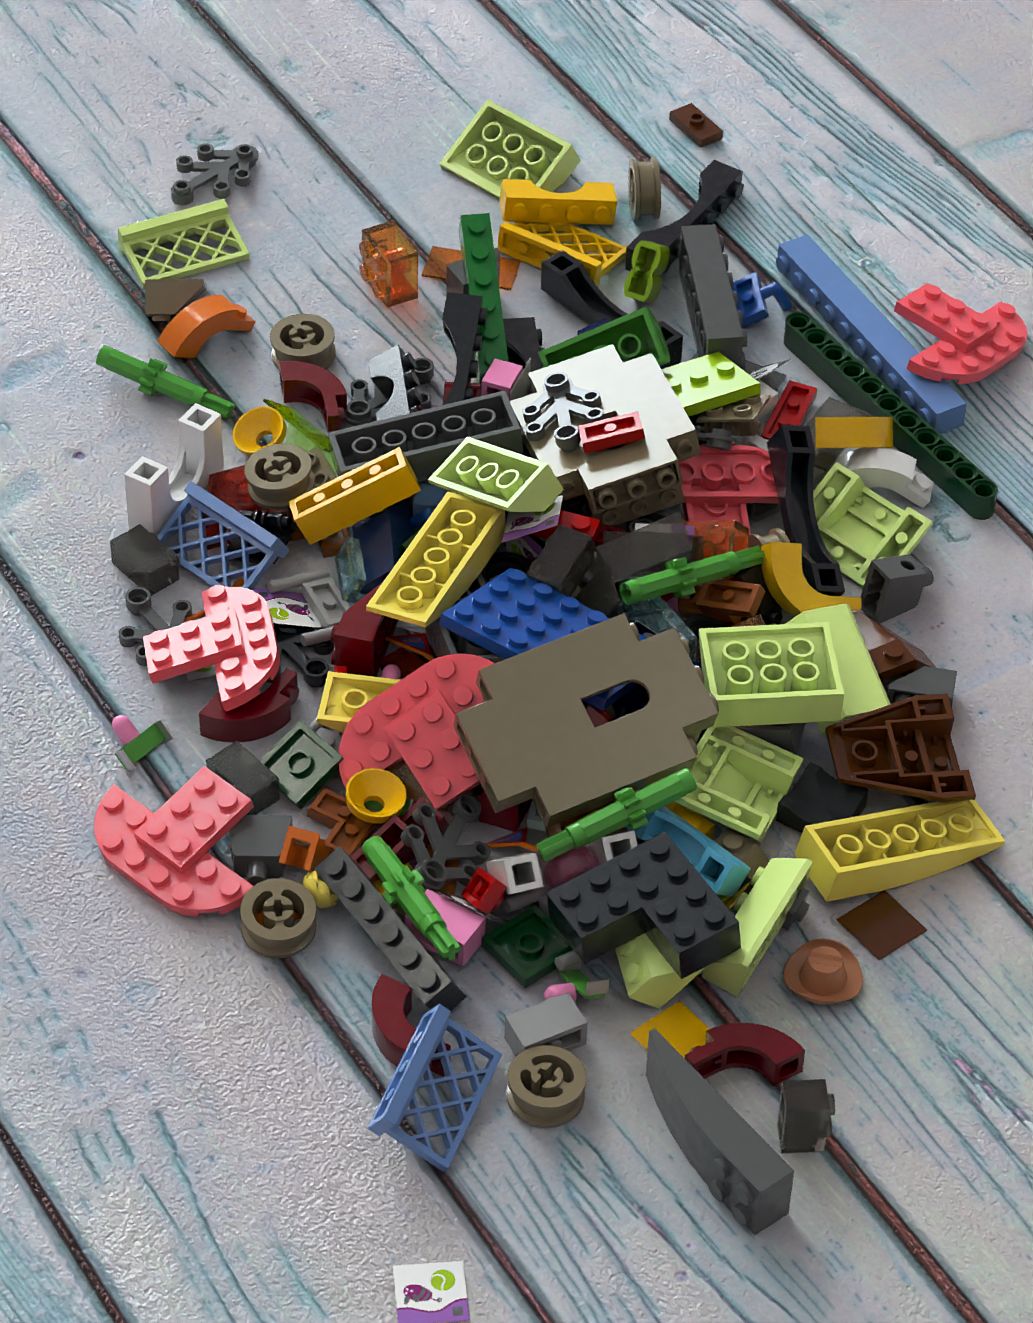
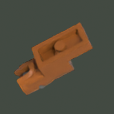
[678,579,765,625]

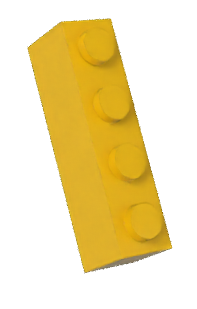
[288,447,421,545]

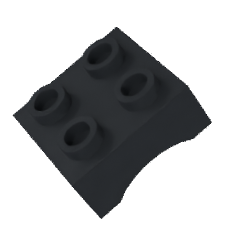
[776,762,869,833]

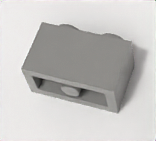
[505,993,588,1056]

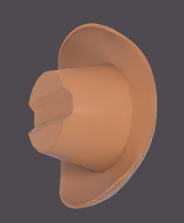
[783,939,863,1005]

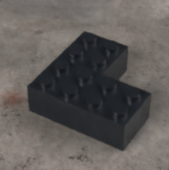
[546,832,741,979]

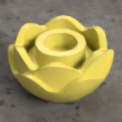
[302,870,338,908]

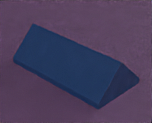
[352,500,414,594]

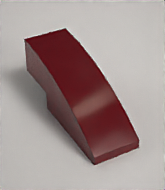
[351,797,449,882]

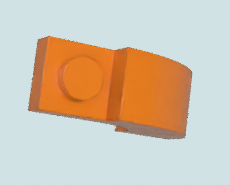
[157,295,256,358]

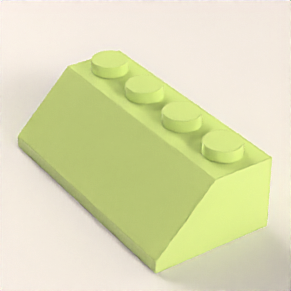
[428,437,564,512]
[786,603,890,736]
[702,858,813,997]
[615,933,705,1009]

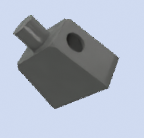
[861,555,934,623]
[229,815,293,886]

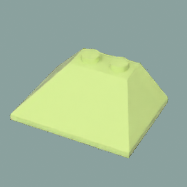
[783,462,933,587]
[674,727,804,844]

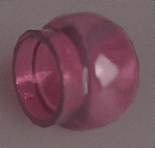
[544,846,600,890]

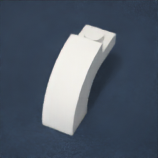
[831,448,933,509]

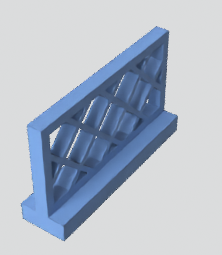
[151,481,290,590]
[367,1004,502,1172]

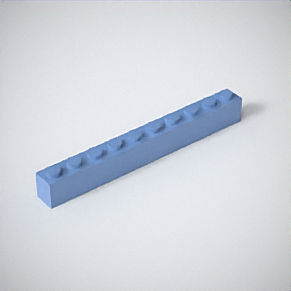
[776,234,967,434]

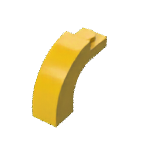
[815,417,893,449]
[761,542,861,617]

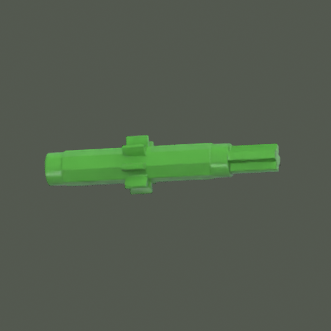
[96,345,235,418]
[620,545,765,605]
[536,768,697,863]
[362,836,461,961]

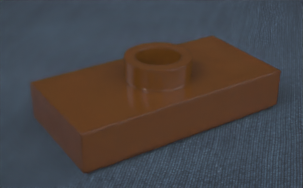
[669,103,723,147]

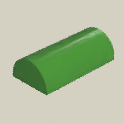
[538,307,670,367]

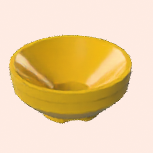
[232,406,287,457]
[345,768,407,824]

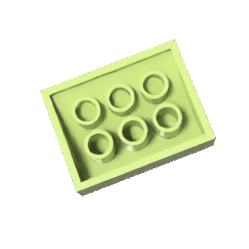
[439,99,581,199]
[699,622,844,728]

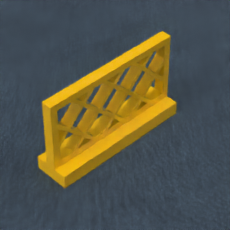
[497,222,626,287]

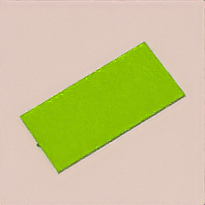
[263,399,331,453]

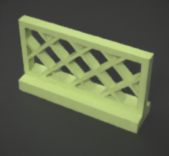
[118,199,250,289]

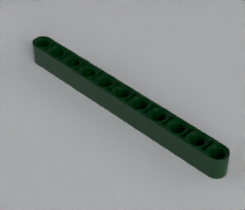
[783,312,998,520]

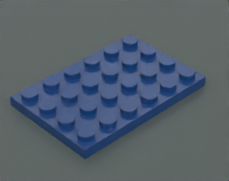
[439,568,647,711]

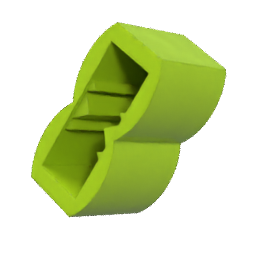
[624,240,670,303]

